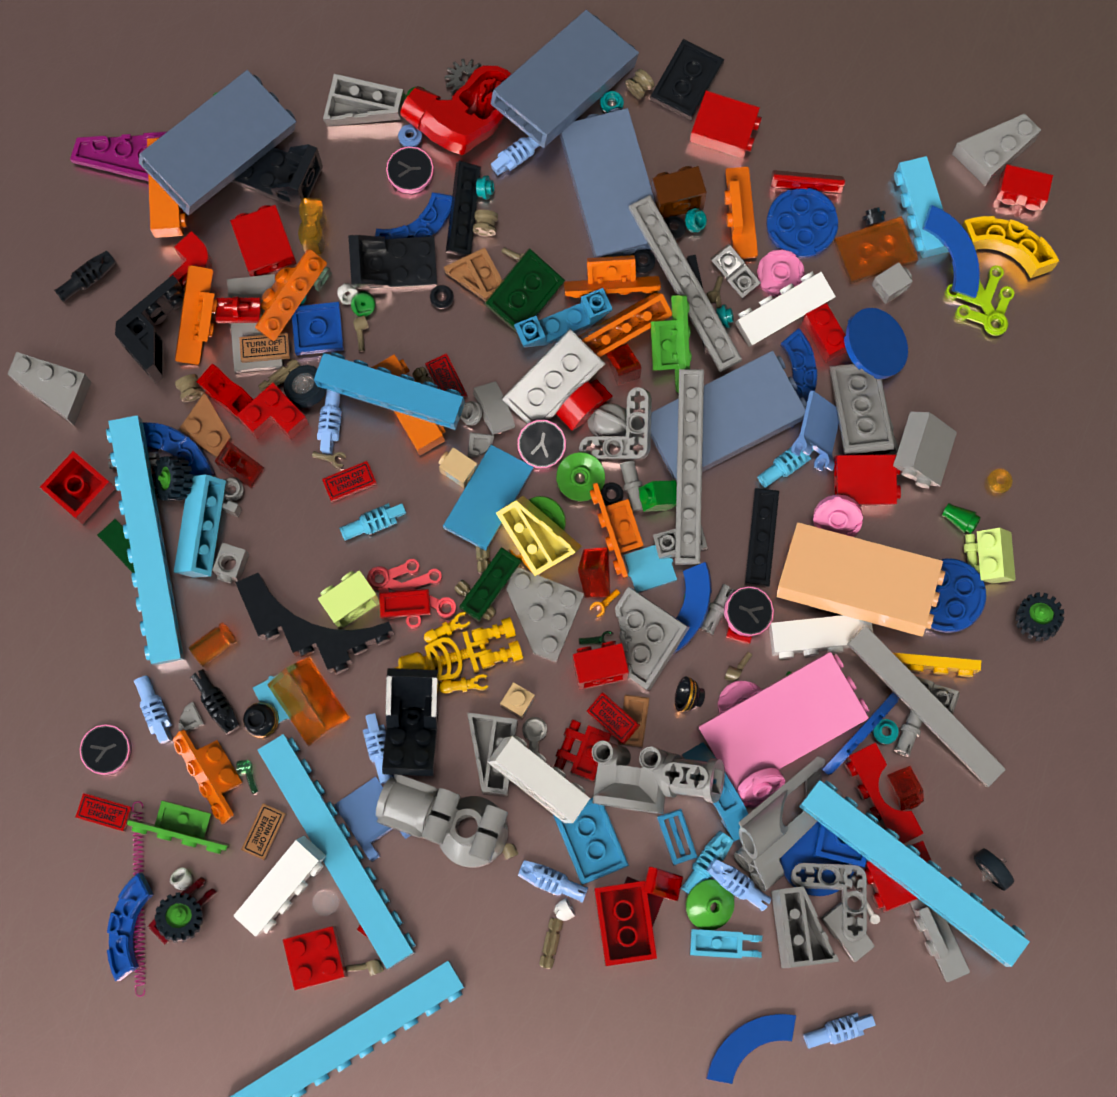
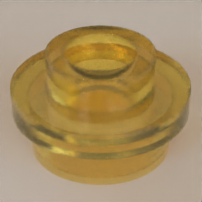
[987,469,1012,493]

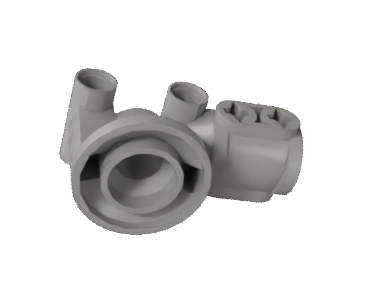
[592,741,725,814]
[376,775,508,868]

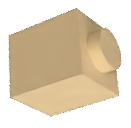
[439,448,478,489]
[500,682,535,720]

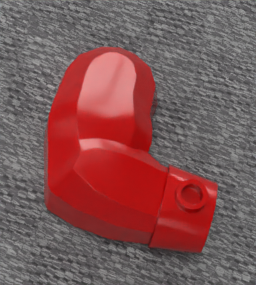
[400,65,511,155]

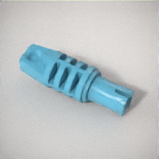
[757,447,813,488]
[339,503,407,541]
[680,831,734,894]

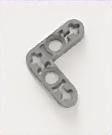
[579,387,652,459]
[791,863,867,942]

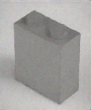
[893,412,957,488]

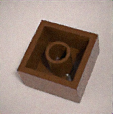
[651,166,707,220]

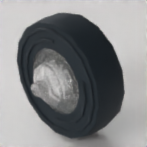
[284,365,327,408]
[974,848,1014,891]

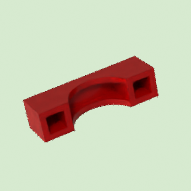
[845,742,924,844]

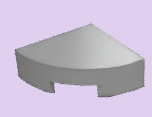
[467,433,494,458]
[222,499,242,517]
[179,702,205,733]

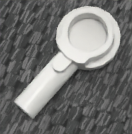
[522,717,547,753]

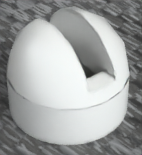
[337,283,357,304]
[170,867,193,890]
[554,898,576,921]

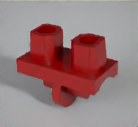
[215,296,261,323]

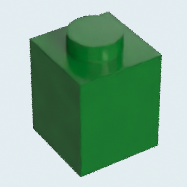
[638,480,677,512]

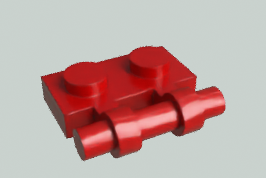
[554,719,612,782]

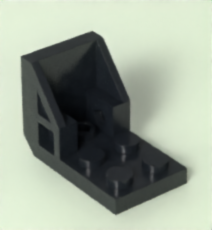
[231,144,323,208]
[348,235,438,289]
[115,275,185,383]
[382,668,439,776]

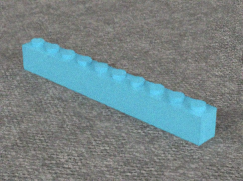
[106,415,185,665]
[258,734,416,969]
[799,780,1030,967]
[230,960,465,1097]

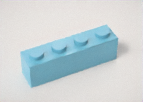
[894,156,949,259]
[174,474,226,578]

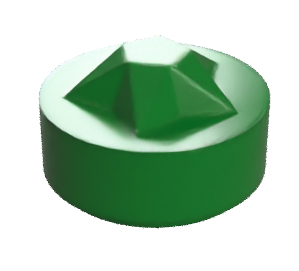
[351,291,375,316]

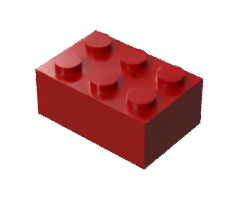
[594,881,657,966]

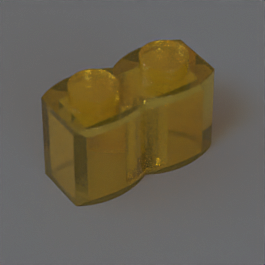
[298,198,326,254]

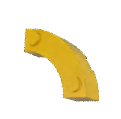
[962,216,1059,279]

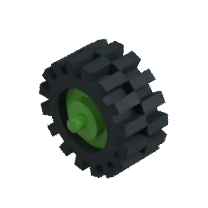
[152,456,193,501]
[1016,592,1064,641]
[155,892,203,943]

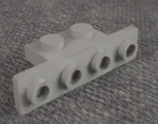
[910,899,970,982]

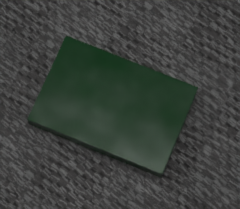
[483,248,565,333]

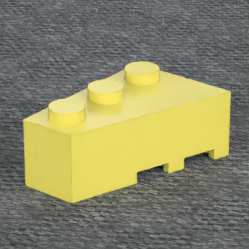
[496,496,582,576]

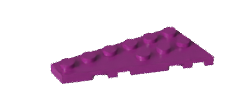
[70,131,168,181]

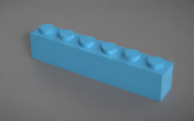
[314,352,465,430]

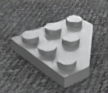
[506,567,584,663]
[615,587,690,690]

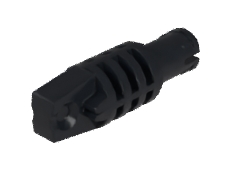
[54,251,116,302]
[190,669,239,735]

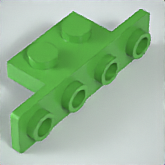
[651,295,692,393]
[127,800,229,854]

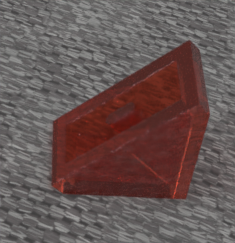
[605,343,642,386]
[214,441,264,488]
[578,547,610,599]

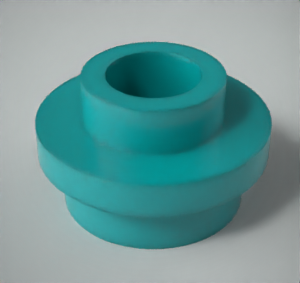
[600,91,624,113]
[476,175,494,200]
[685,208,707,233]
[716,304,734,328]
[873,719,899,744]

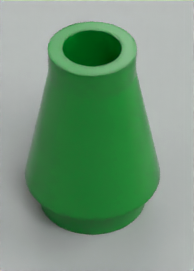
[942,503,981,534]

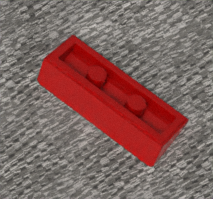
[771,170,845,193]

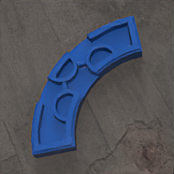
[375,192,452,239]
[922,205,980,298]
[780,328,817,428]
[143,422,215,476]
[673,562,712,654]
[822,692,899,776]
[107,873,154,981]
[706,1014,796,1084]

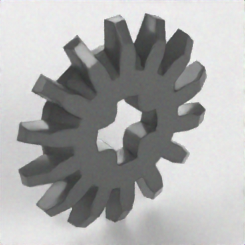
[445,59,481,94]

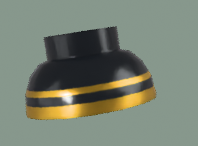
[675,676,705,712]
[243,702,279,738]

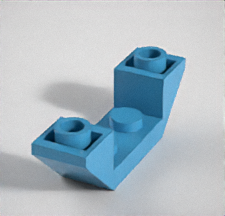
[514,288,613,347]
[682,742,748,842]

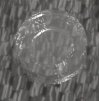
[312,890,339,916]

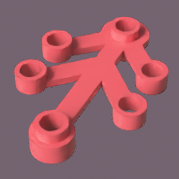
[367,559,456,629]

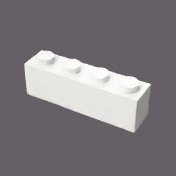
[735,271,836,347]
[769,615,873,659]
[487,736,590,823]
[234,836,326,937]

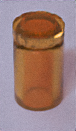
[188,622,237,667]

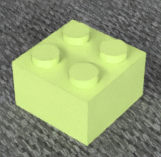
[318,570,380,629]

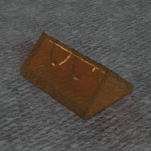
[267,657,350,747]

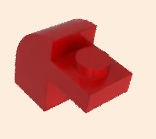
[169,231,212,288]
[196,364,253,419]
[556,379,613,431]

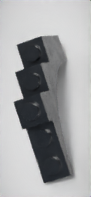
[235,573,394,674]

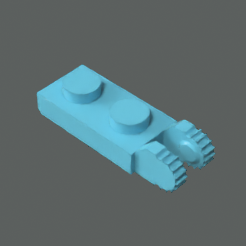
[690,929,763,958]

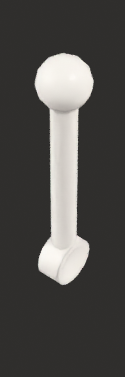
[851,875,880,924]

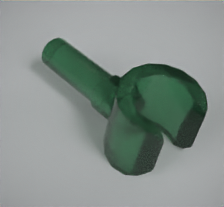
[579,631,614,645]
[236,760,258,794]

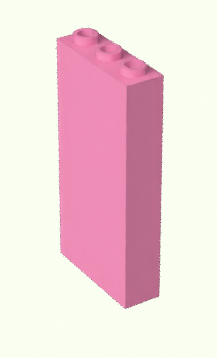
[698,652,869,791]

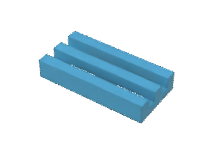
[657,809,697,866]

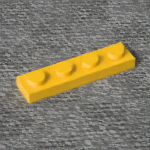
[893,653,981,677]

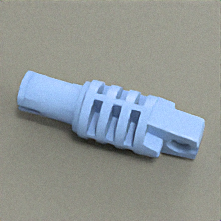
[491,136,540,176]
[317,390,342,454]
[134,676,173,744]
[363,713,394,784]
[706,858,771,911]
[518,860,588,903]
[803,1012,876,1049]

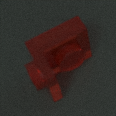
[887,766,924,811]

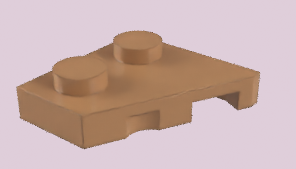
[444,247,502,301]
[178,394,232,459]

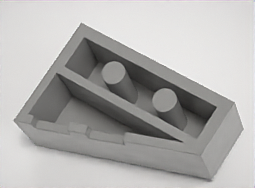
[323,74,406,127]
[952,114,1041,186]
[8,352,91,426]
[467,712,518,797]
[771,886,839,968]

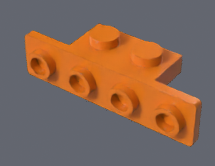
[724,167,758,259]
[255,249,327,341]
[564,255,661,298]
[175,266,217,365]
[590,483,644,578]
[173,729,242,824]

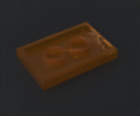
[834,216,919,284]

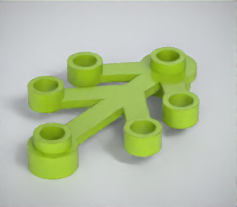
[945,265,1014,336]

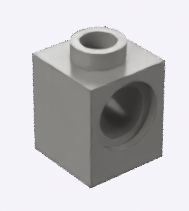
[872,262,913,304]
[212,543,249,583]

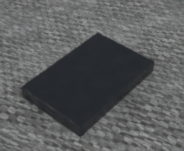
[650,39,724,120]

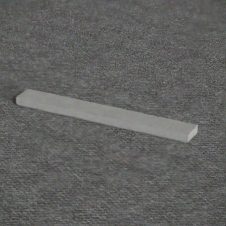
[629,195,742,372]
[675,369,704,565]
[847,626,1006,787]

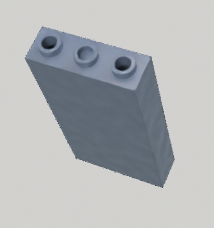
[491,10,639,148]
[139,70,297,216]
[559,108,656,258]
[643,351,807,483]

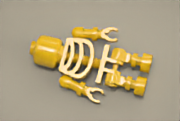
[394,612,523,694]

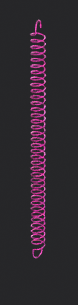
[132,801,146,997]

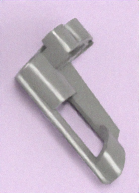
[734,756,826,891]

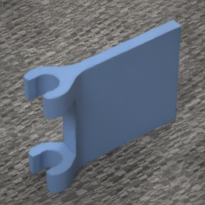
[791,391,839,471]
[334,777,411,862]

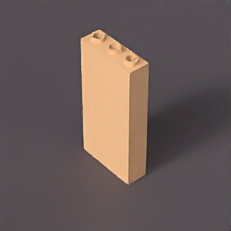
[777,522,945,637]

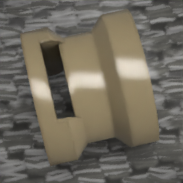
[625,69,655,99]
[473,210,498,236]
[175,374,205,403]

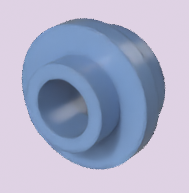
[398,124,422,147]

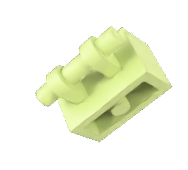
[963,528,1016,584]

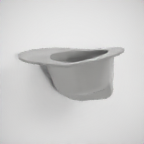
[588,402,643,448]

